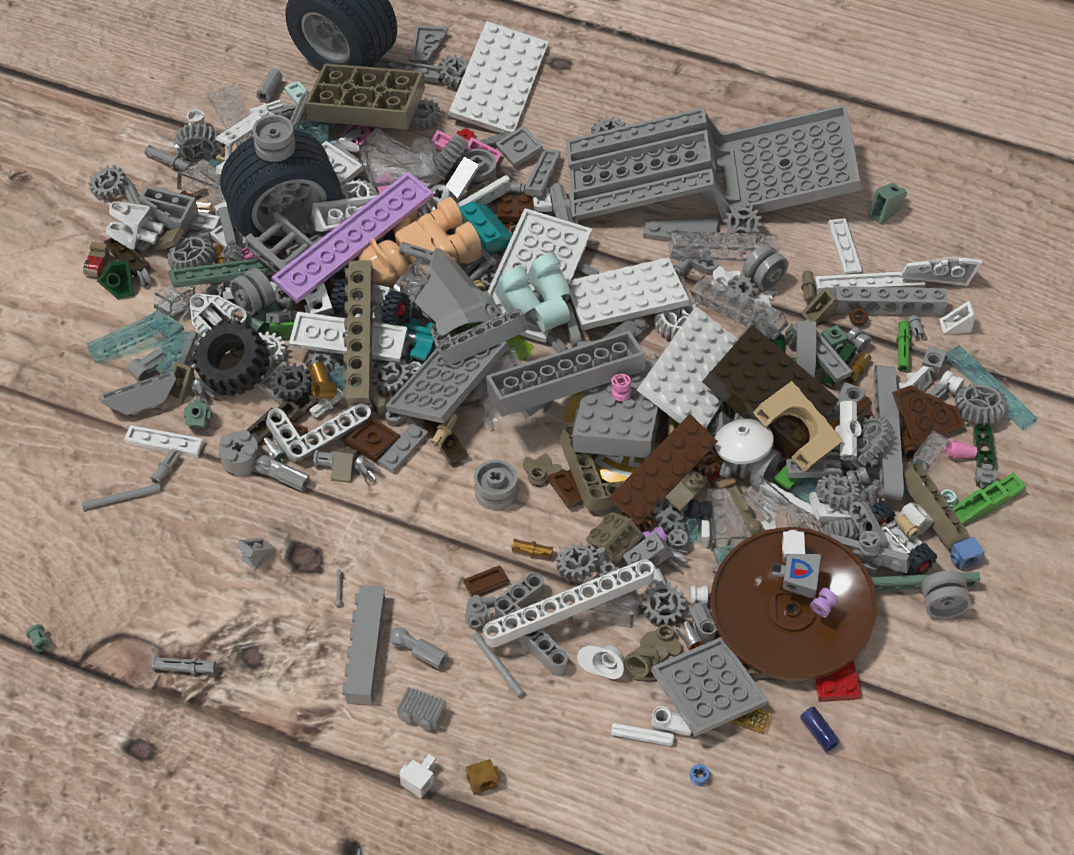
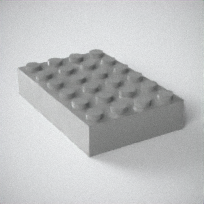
[572,360,662,458]

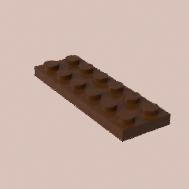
[608,414,718,526]

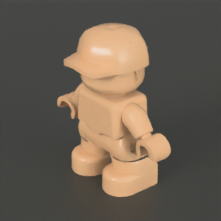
[358,197,482,288]

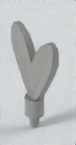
[329,129,362,153]

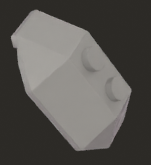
[100,370,176,415]

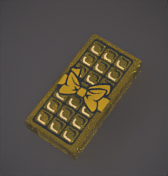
[728,709,771,734]

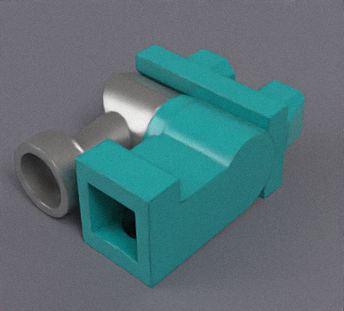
[401,318,436,365]

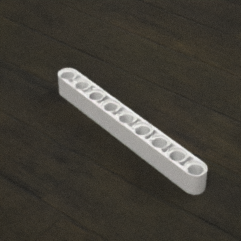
[483,559,654,647]

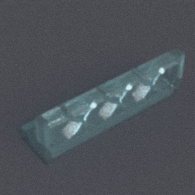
[87,313,164,363]

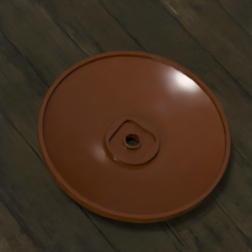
[711,527,877,681]

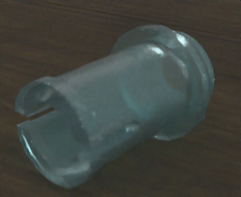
[684,519,699,542]

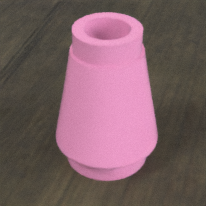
[947,440,977,459]

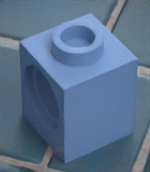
[950,536,985,571]

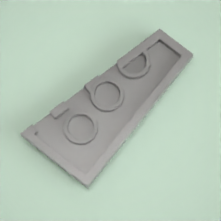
[643,218,719,249]

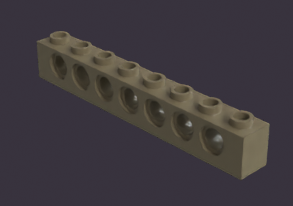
[343,260,373,406]

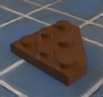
[892,385,965,445]

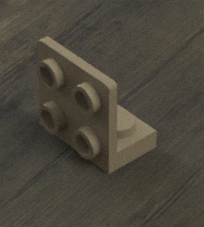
[585,512,644,564]

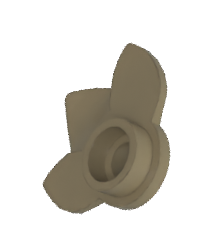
[523,453,562,485]
[640,624,681,661]

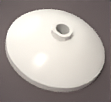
[715,419,774,464]

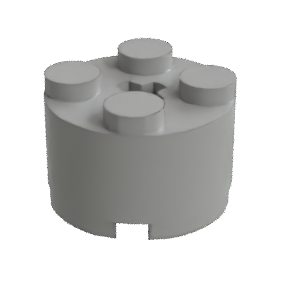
[218,430,260,476]

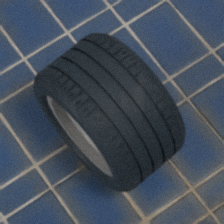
[285,0,397,70]
[220,130,342,247]

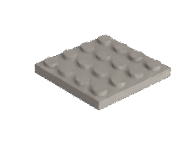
[651,637,768,737]

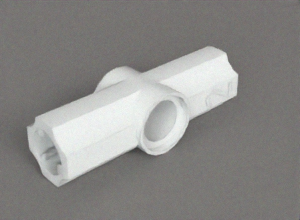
[835,401,862,461]

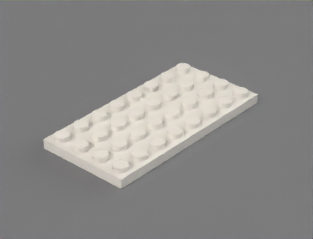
[448,21,549,134]
[487,208,592,343]
[637,307,738,429]

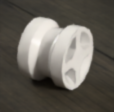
[690,585,708,606]

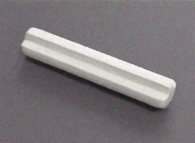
[611,723,674,746]

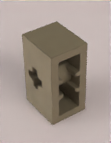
[666,469,706,511]

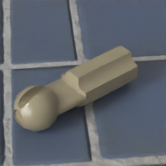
[725,485,763,537]

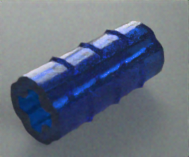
[800,706,840,752]

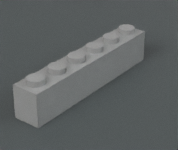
[342,585,385,705]

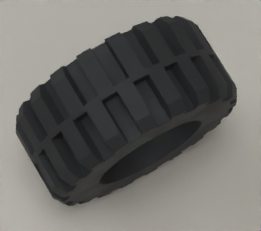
[193,321,270,396]

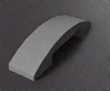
[796,321,816,378]

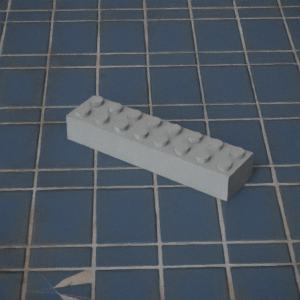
[486,330,646,417]

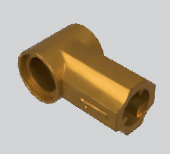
[308,362,337,399]

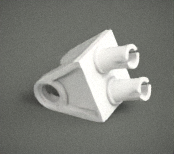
[106,202,165,250]

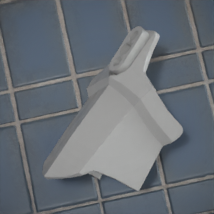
[414,248,502,336]

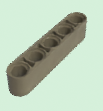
[903,462,969,550]

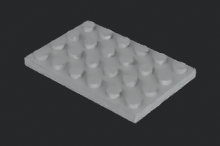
[385,333,509,423]

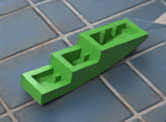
[952,472,1026,525]

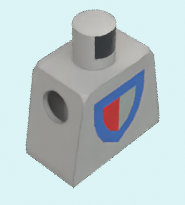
[772,554,821,598]

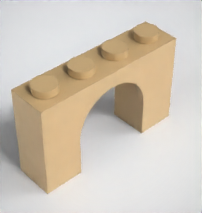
[753,381,843,472]

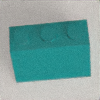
[458,201,512,255]

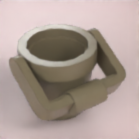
[624,644,661,680]

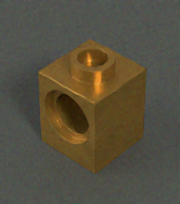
[466,759,500,795]

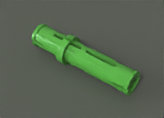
[896,321,911,372]

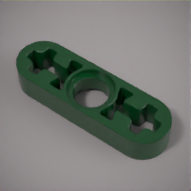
[823,343,857,387]
[972,423,995,469]

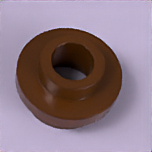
[849,308,868,326]

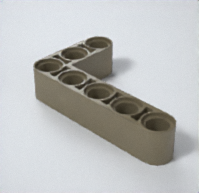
[559,422,625,511]

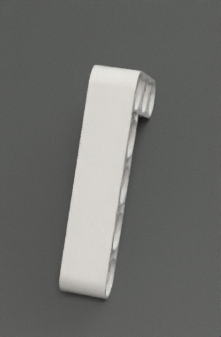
[266,403,371,462]

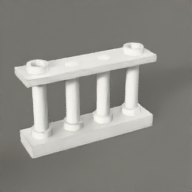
[216,108,275,175]

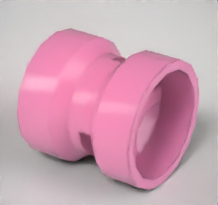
[611,374,631,401]

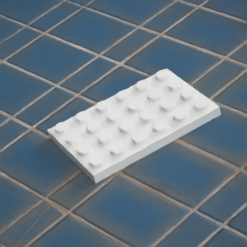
[569,257,690,330]

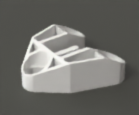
[190,294,247,338]

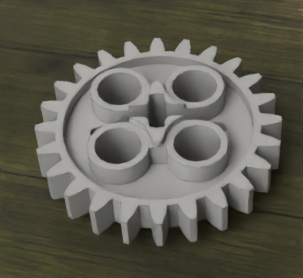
[841,415,894,469]

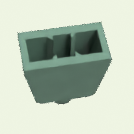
[868,183,907,224]

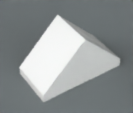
[939,301,976,335]

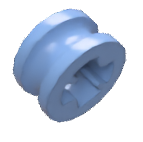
[690,764,710,786]

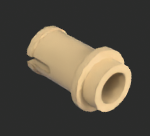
[895,514,920,539]

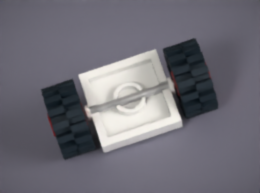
[331,279,411,326]
[864,501,937,576]

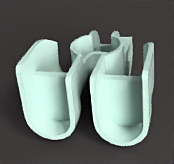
[495,252,570,333]

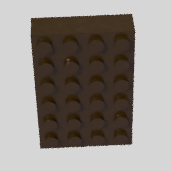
[702,324,839,458]

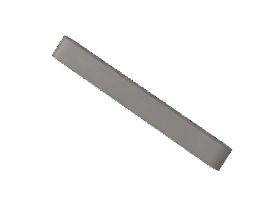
[873,365,904,500]

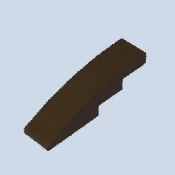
[247,392,319,445]

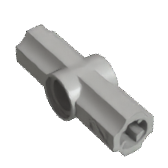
[549,183,573,223]

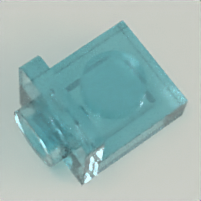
[156,345,181,374]

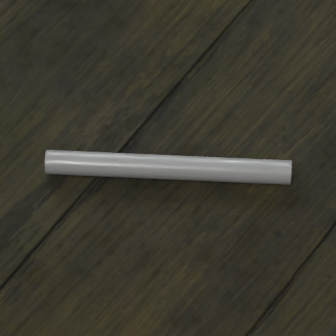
[81,484,161,510]
[472,632,525,698]

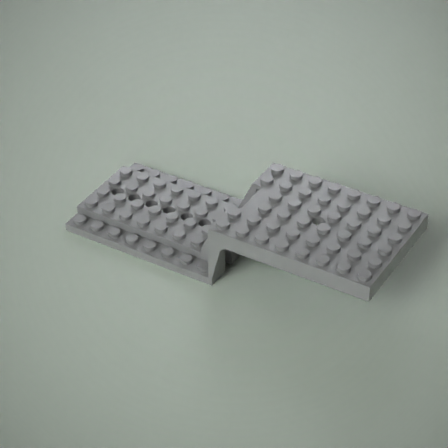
[566,104,862,221]

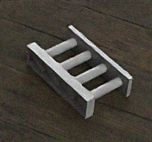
[245,211,314,273]

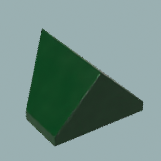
[97,260,135,298]

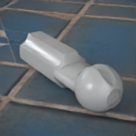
[255,455,311,491]
[390,627,448,669]

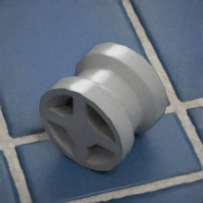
[667,529,688,553]
[859,531,881,557]

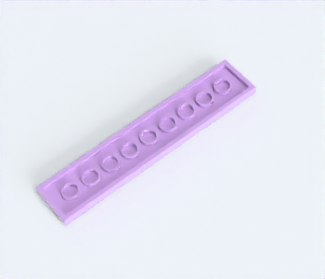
[272,172,433,303]

